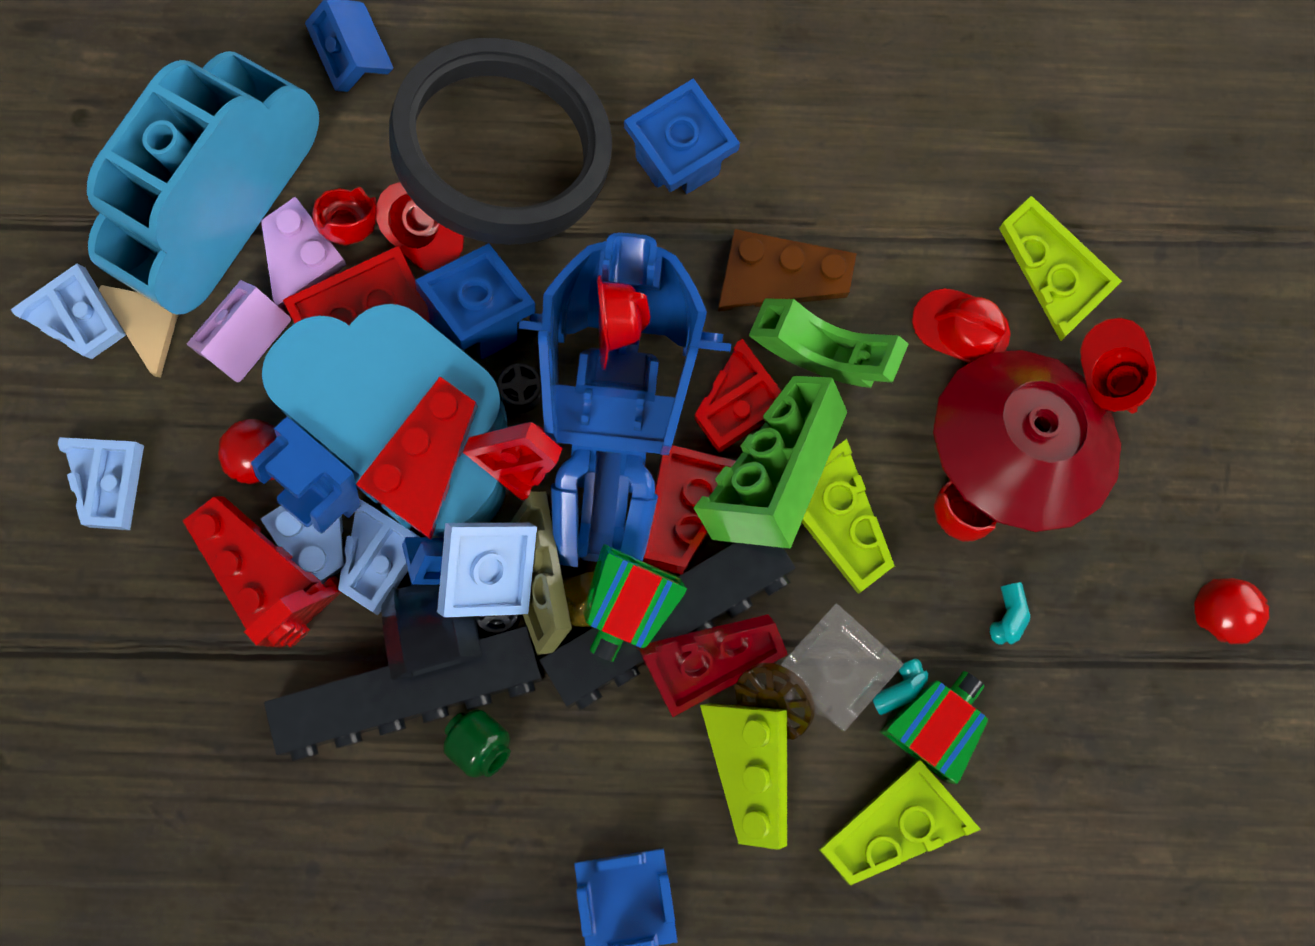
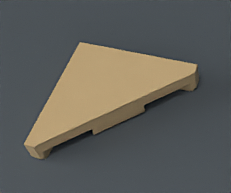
[99,285,178,378]

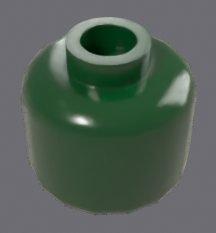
[443,710,511,777]

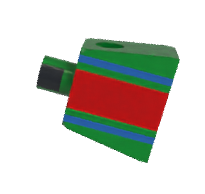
[583,544,687,662]
[880,671,988,784]

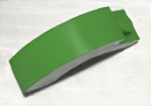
[749,298,908,388]

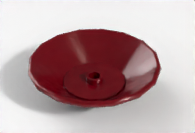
[933,350,1121,532]

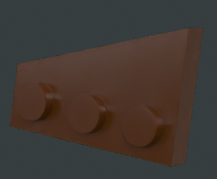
[718,229,857,312]

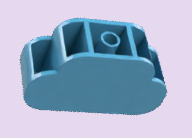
[87,51,319,315]
[262,304,507,538]

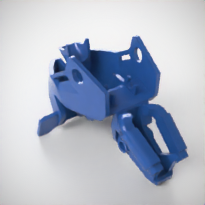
[519,232,731,567]

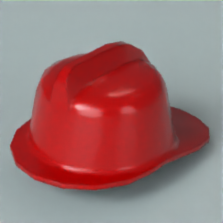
[376,182,464,271]
[597,275,650,369]
[912,288,1010,363]
[1081,318,1157,413]

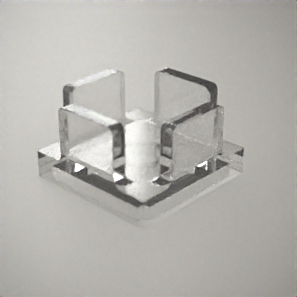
[780,603,904,732]

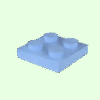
[437,523,537,617]

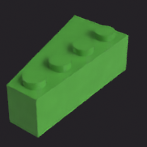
[694,376,847,549]

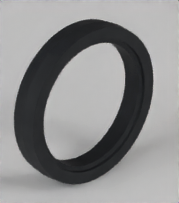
[389,38,612,245]

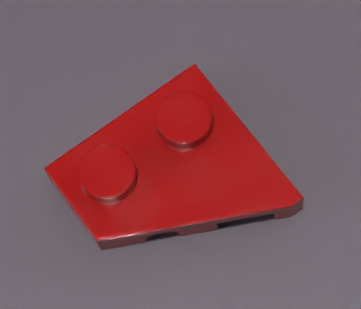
[695,339,782,453]
[463,422,563,500]

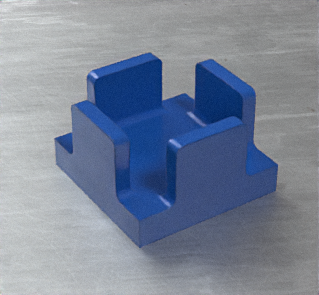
[624,78,740,194]
[415,243,535,359]
[251,417,361,534]
[574,848,678,946]

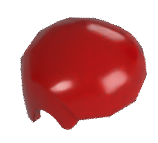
[312,187,377,246]
[218,419,276,484]
[934,480,997,542]
[1194,578,1269,644]

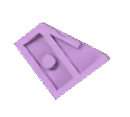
[261,197,346,310]

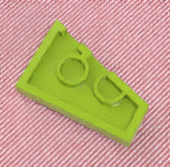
[999,196,1122,341]
[802,439,895,594]
[700,703,787,850]
[818,760,981,885]

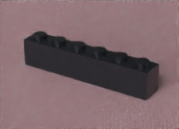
[540,542,795,711]
[264,626,543,762]

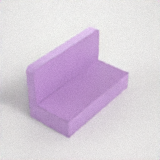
[187,280,291,382]

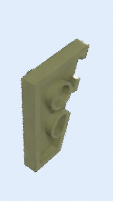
[510,491,572,654]

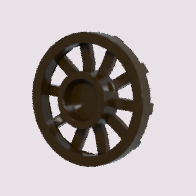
[735,662,815,740]

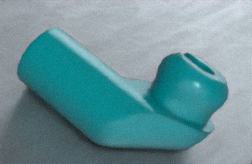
[990,582,1030,645]
[871,658,928,715]

